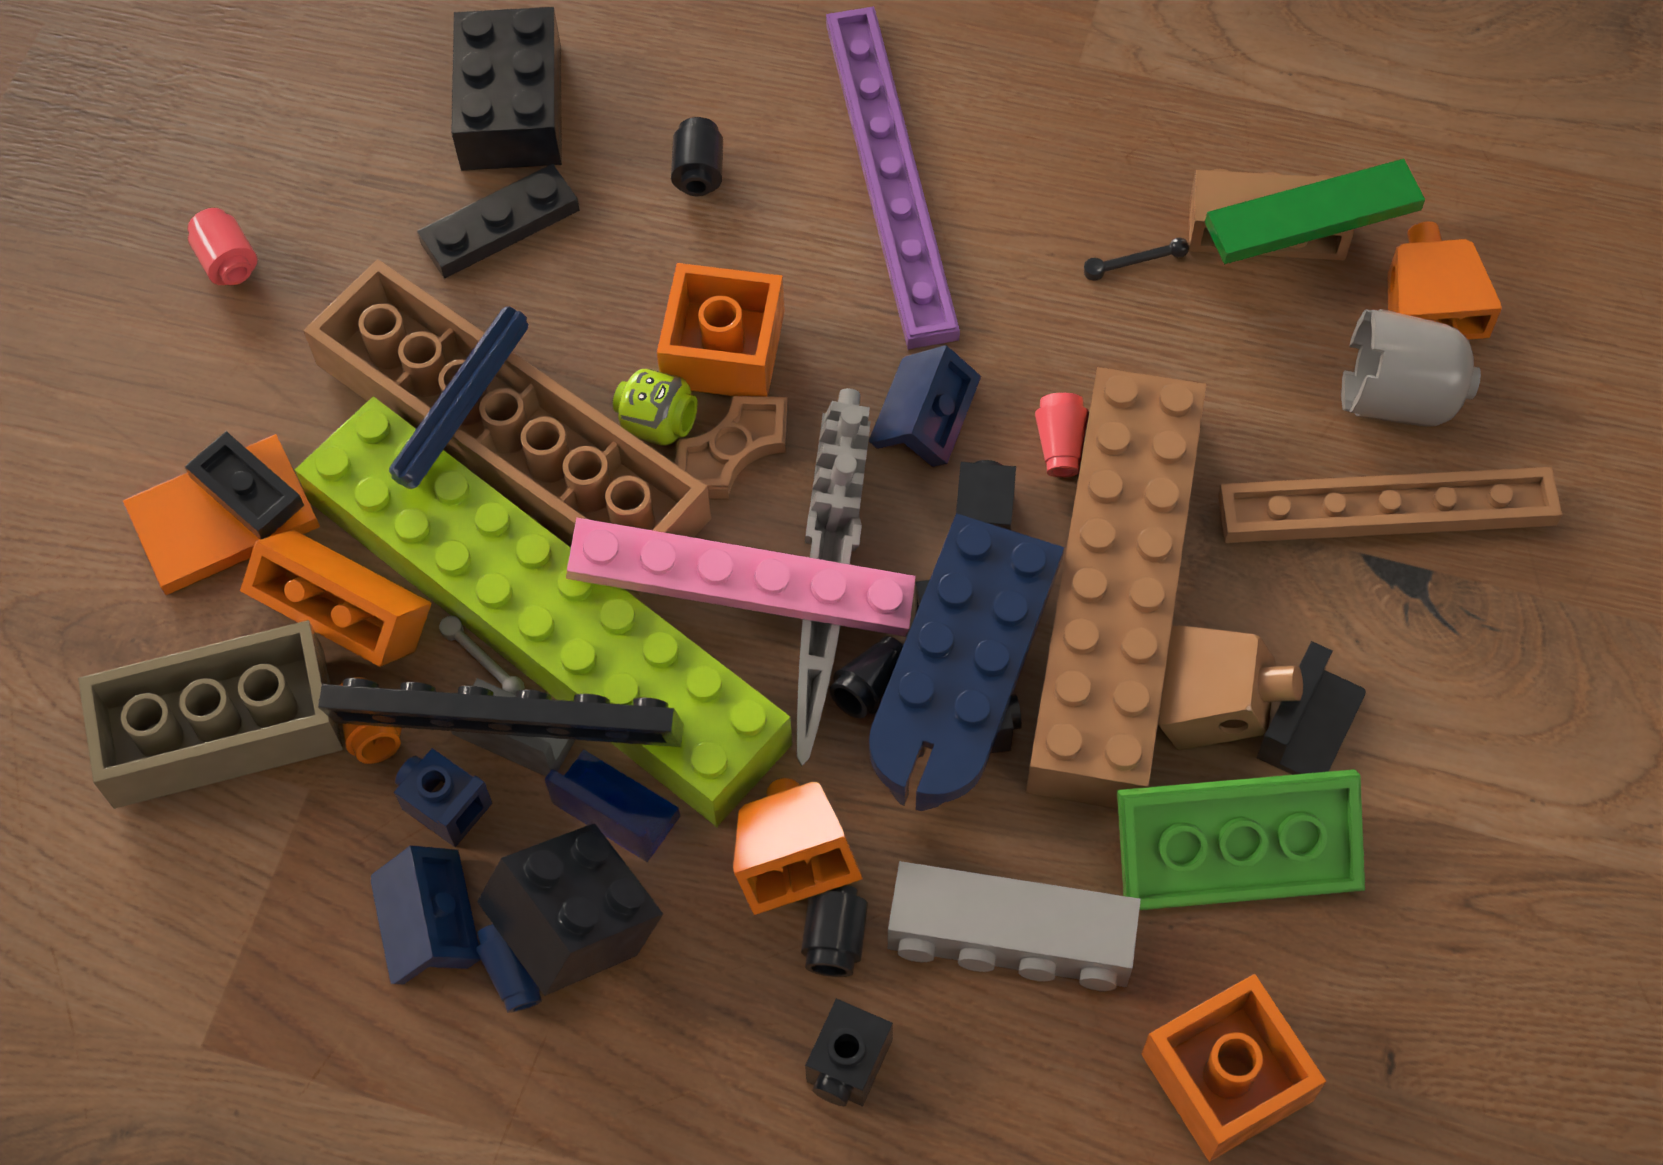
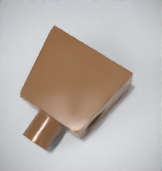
[1158,625,1303,750]

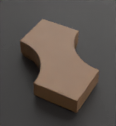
[675,396,788,499]

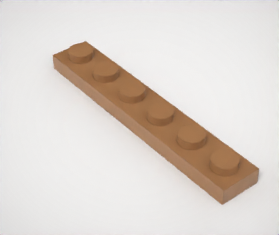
[1218,467,1562,543]

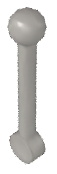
[439,616,525,695]

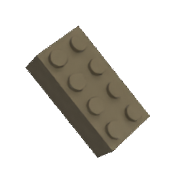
[78,620,343,809]

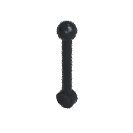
[1084,237,1190,281]

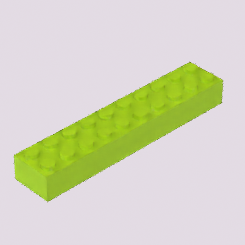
[294,396,793,827]

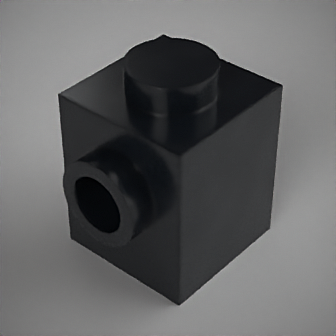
[805,998,893,1107]

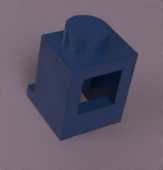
[394,748,493,848]

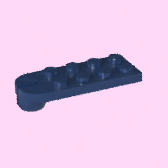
[869,513,1065,811]

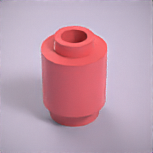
[188,208,257,285]

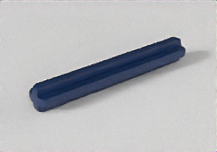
[389,306,529,489]

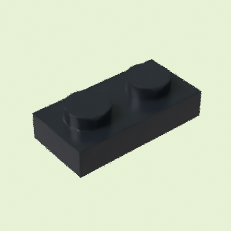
[184,431,304,539]

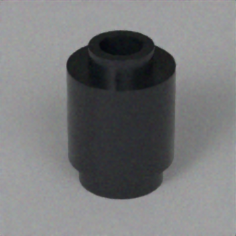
[671,117,723,197]
[801,885,868,977]

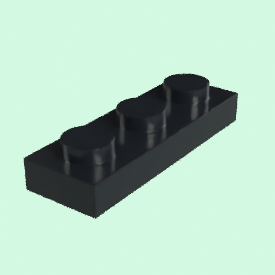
[417,163,580,279]

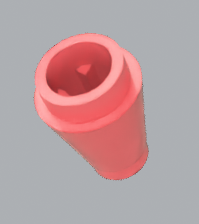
[1035,393,1089,477]

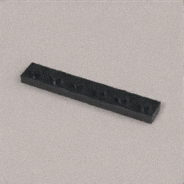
[318,678,684,747]

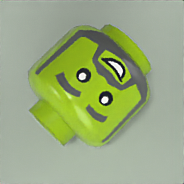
[613,369,698,445]

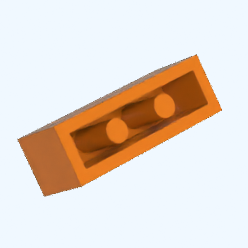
[240,529,432,667]

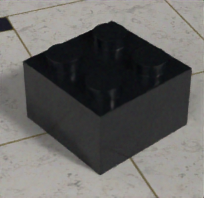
[477,823,663,996]

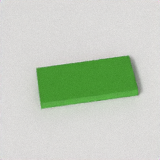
[1117,769,1365,910]

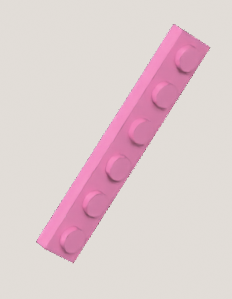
[566,517,916,636]

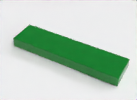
[1205,159,1425,265]

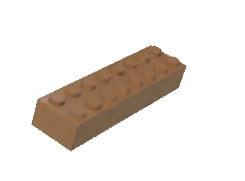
[303,259,711,596]
[1026,367,1206,809]

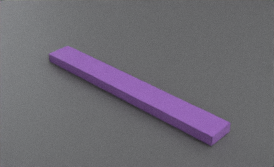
[826,6,960,349]

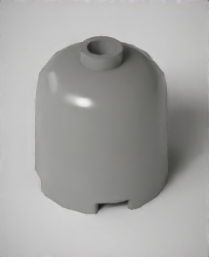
[1341,309,1481,426]

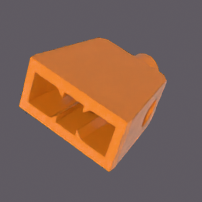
[1387,221,1502,340]
[733,778,863,915]

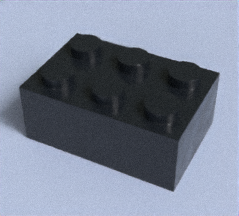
[451,7,562,171]

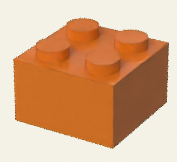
[657,263,785,397]
[1141,974,1326,1162]

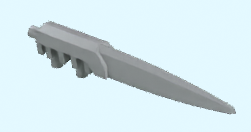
[797,388,871,767]

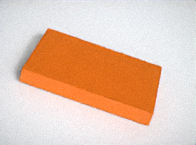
[123,434,320,595]

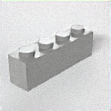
[888,861,1141,991]

